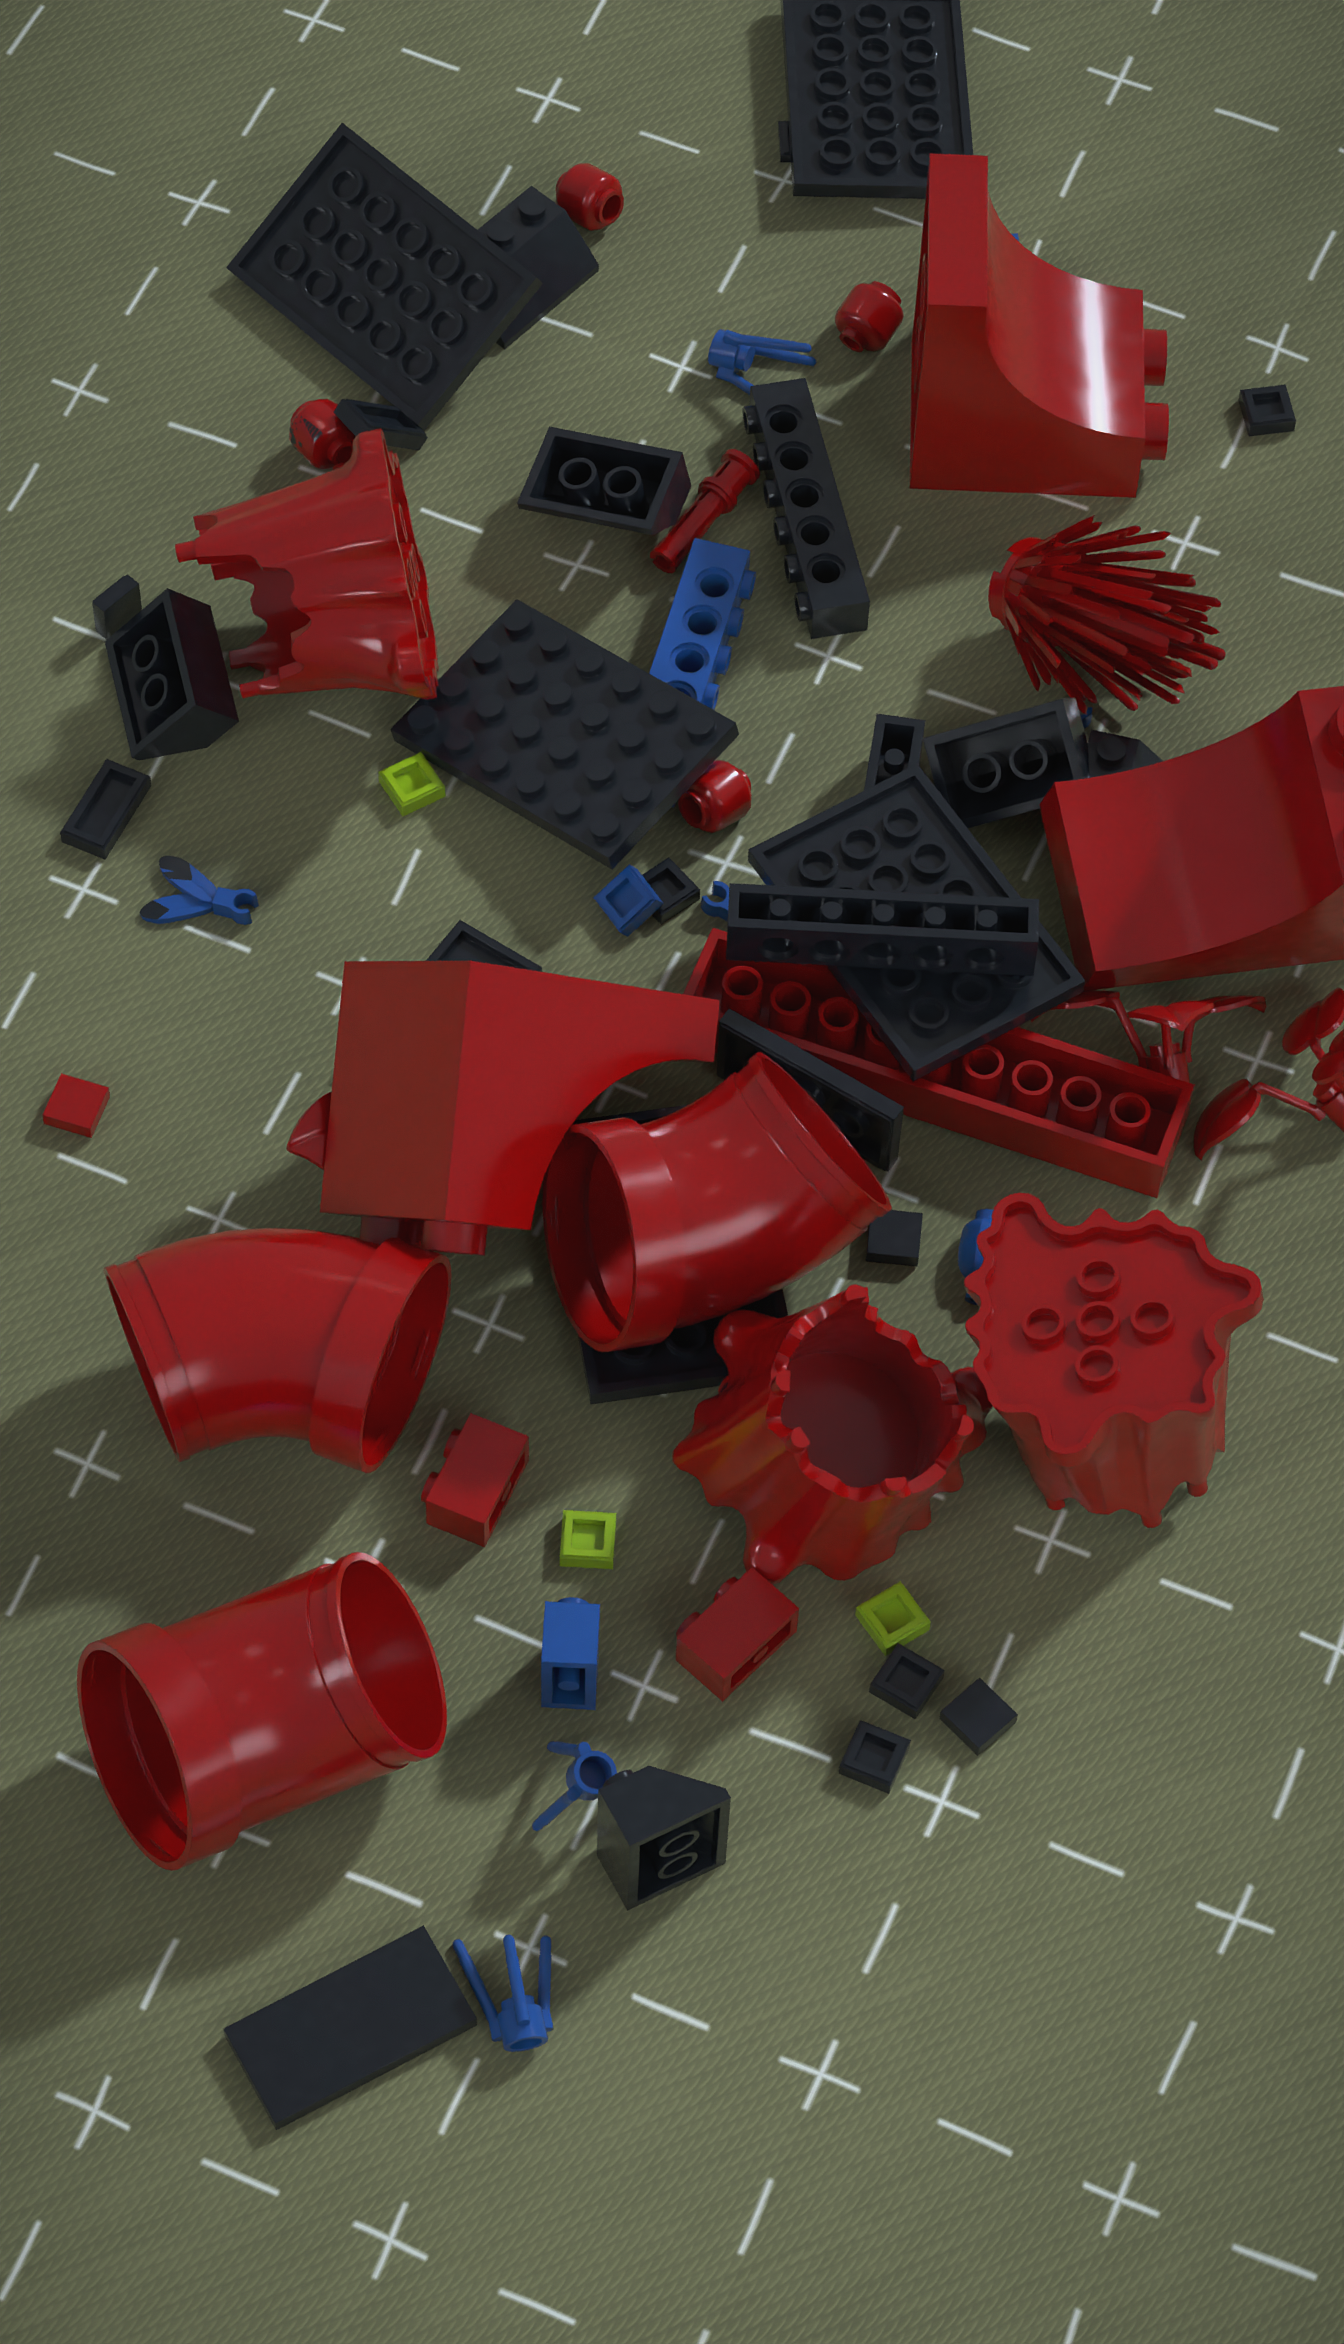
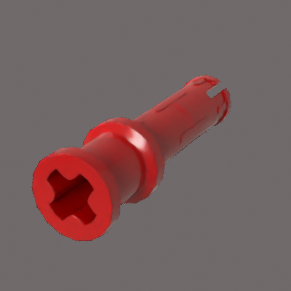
[650,449,760,574]

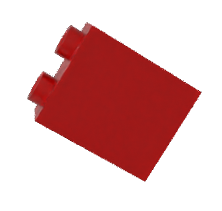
[910,153,1169,498]
[1039,686,1344,991]
[320,960,720,1256]

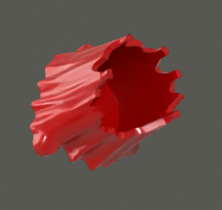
[175,428,439,700]
[964,1193,1264,1528]
[672,1284,993,1585]

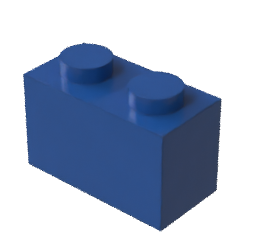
[541,1597,600,1710]

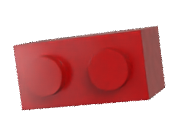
[421,1413,529,1547]
[676,1567,799,1702]

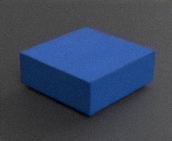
[593,864,664,937]

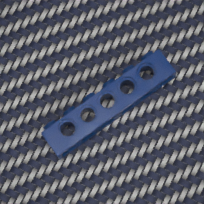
[649,538,756,807]

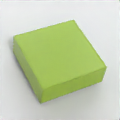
[378,752,446,817]
[560,1510,616,1569]
[855,1581,931,1656]

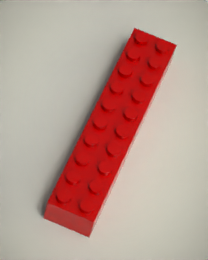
[683,927,1195,1198]

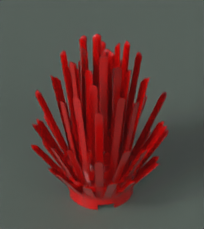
[988,515,1226,715]

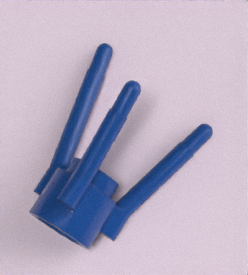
[708,329,816,395]
[532,1741,617,1831]
[452,1935,554,2052]

